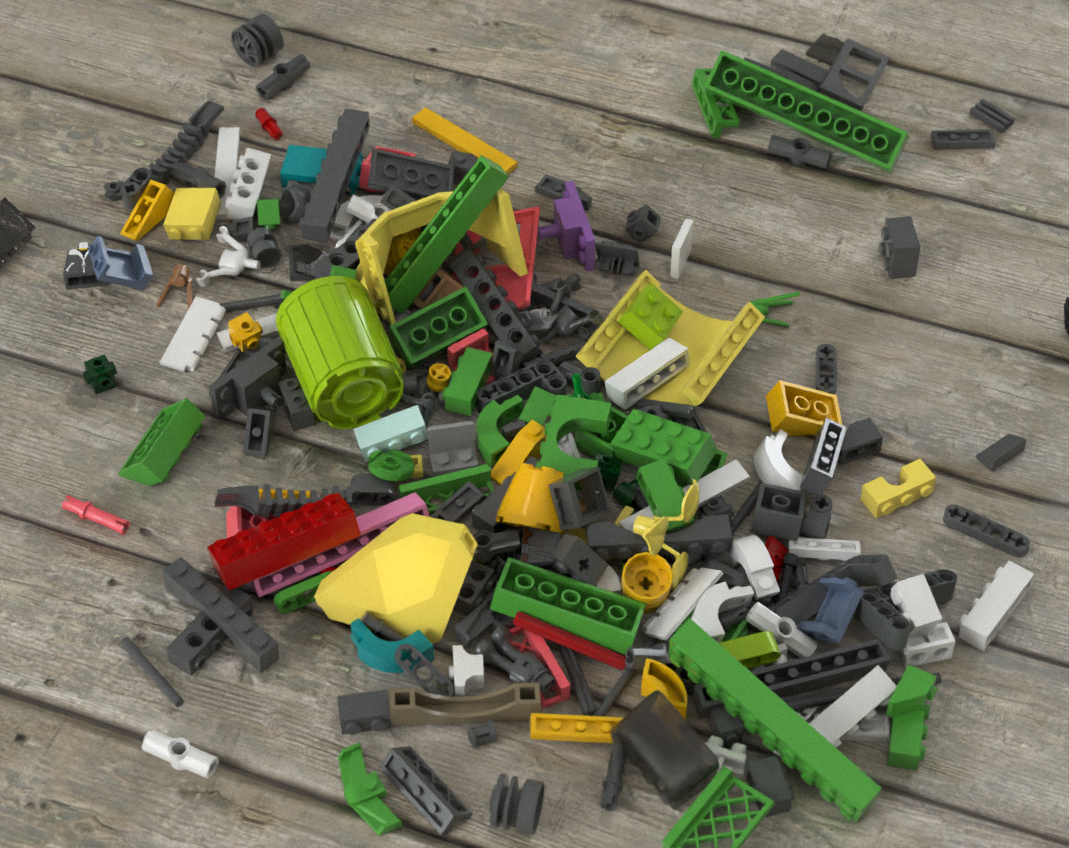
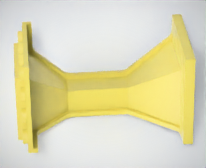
[355,188,528,325]

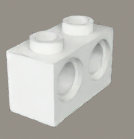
[898,622,955,668]

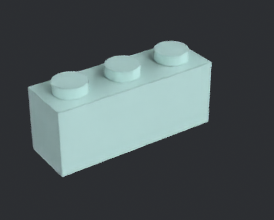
[353,405,428,462]

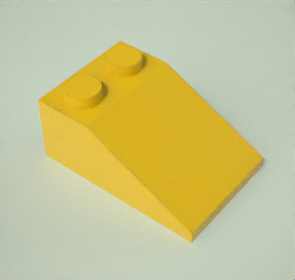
[766,380,843,436]

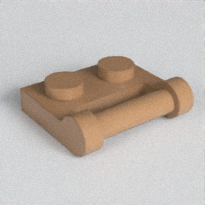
[413,266,464,309]

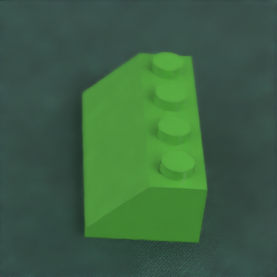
[118,398,206,486]

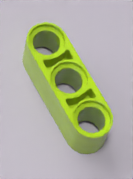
[719,631,781,669]

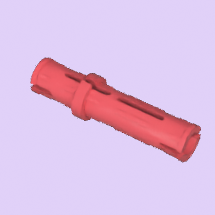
[62,495,130,535]

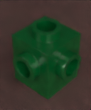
[83,354,117,394]
[594,452,623,491]

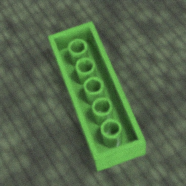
[490,557,646,655]

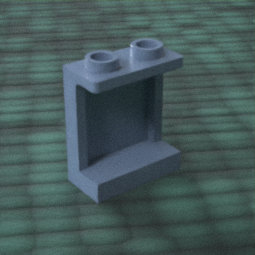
[88,236,153,290]
[796,576,864,643]

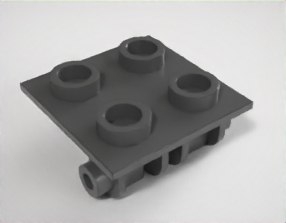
[594,241,640,276]

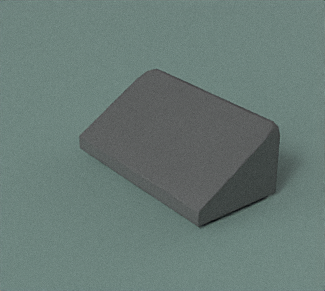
[976,434,1027,471]

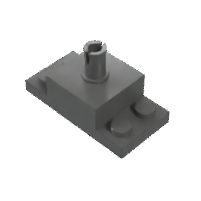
[209,338,287,420]

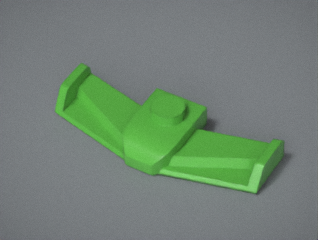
[338,743,402,836]

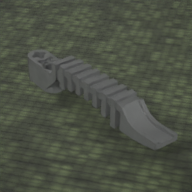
[121,100,224,210]
[214,473,397,518]

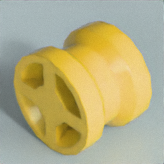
[426,363,451,392]

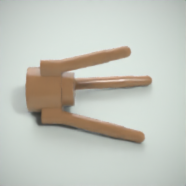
[156,264,193,309]

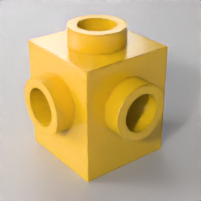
[228,312,263,352]

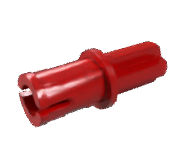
[255,108,283,140]

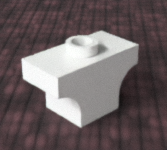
[449,645,484,697]

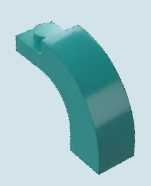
[350,618,434,673]

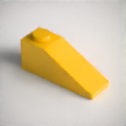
[120,179,174,242]
[491,420,547,486]

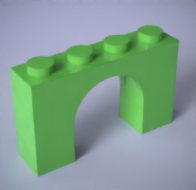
[536,395,612,491]

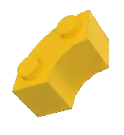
[641,658,687,724]

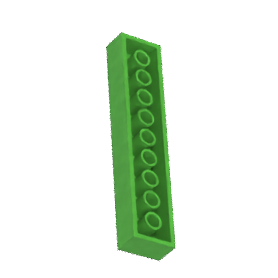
[704,50,909,174]
[668,618,882,823]

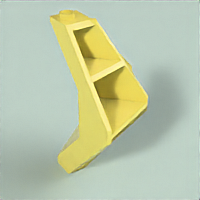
[314,513,478,644]

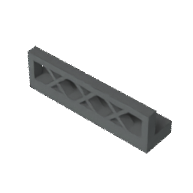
[519,283,599,342]
[379,746,473,835]

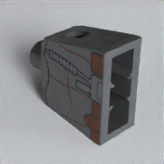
[521,527,561,574]

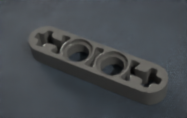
[943,505,1030,558]

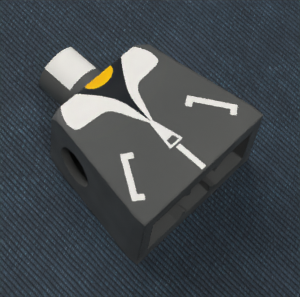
[63,242,108,290]

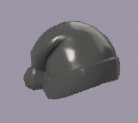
[280,180,312,222]

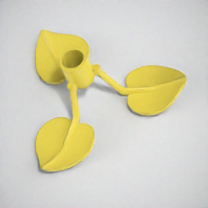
[633,479,699,591]

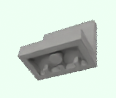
[427,421,478,477]

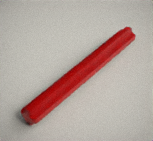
[513,612,626,671]

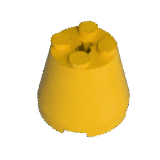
[495,463,566,535]

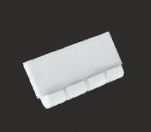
[160,297,226,372]
[642,567,723,640]

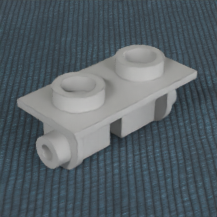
[511,308,558,333]

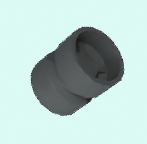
[247,228,282,268]

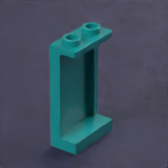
[280,145,363,195]

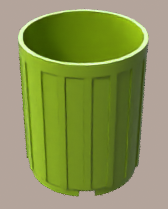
[276,276,404,429]

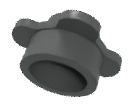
[104,181,124,201]

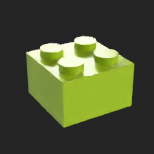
[618,283,683,350]

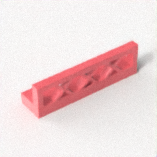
[510,626,570,709]

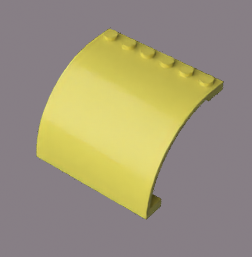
[576,270,765,407]

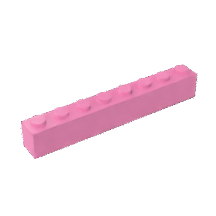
[249,492,430,597]

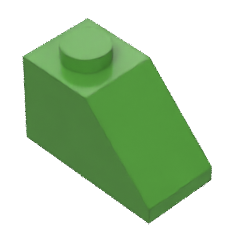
[257,199,281,229]
[886,665,938,717]

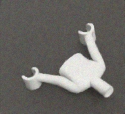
[196,226,260,287]

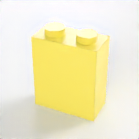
[163,188,222,240]

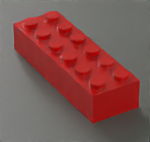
[207,493,361,591]

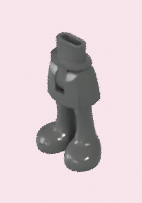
[474,625,556,693]

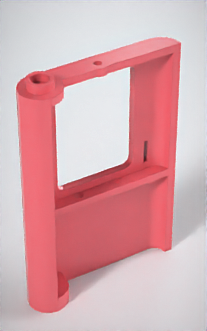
[452,206,540,310]

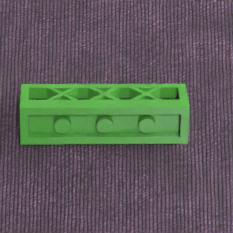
[691,68,740,138]
[399,464,494,516]

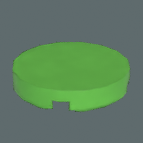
[368,449,415,481]

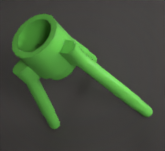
[750,292,800,327]

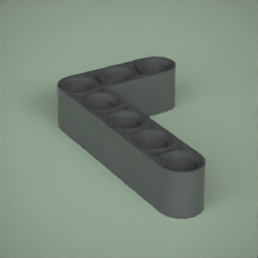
[769,554,897,632]
[855,569,957,650]

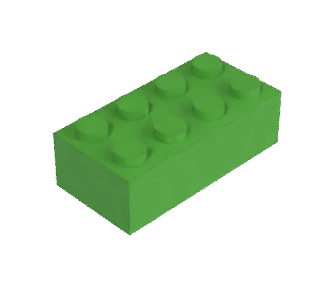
[387,286,488,371]
[610,409,718,485]

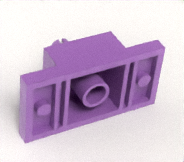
[538,181,595,271]

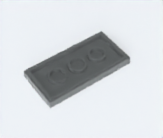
[368,148,454,199]

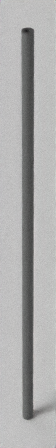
[593,480,763,717]

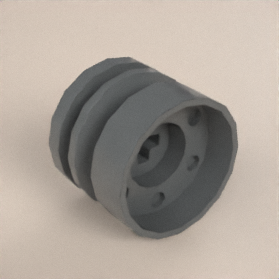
[231,13,284,67]
[489,773,545,835]

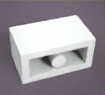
[891,574,942,634]

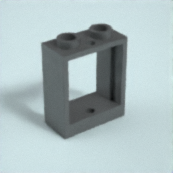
[549,466,611,530]

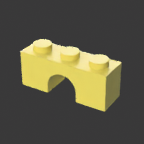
[860,459,936,518]

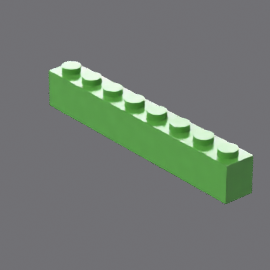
[385,155,509,313]

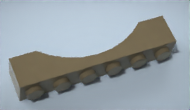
[390,682,541,726]

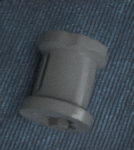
[467,720,497,748]

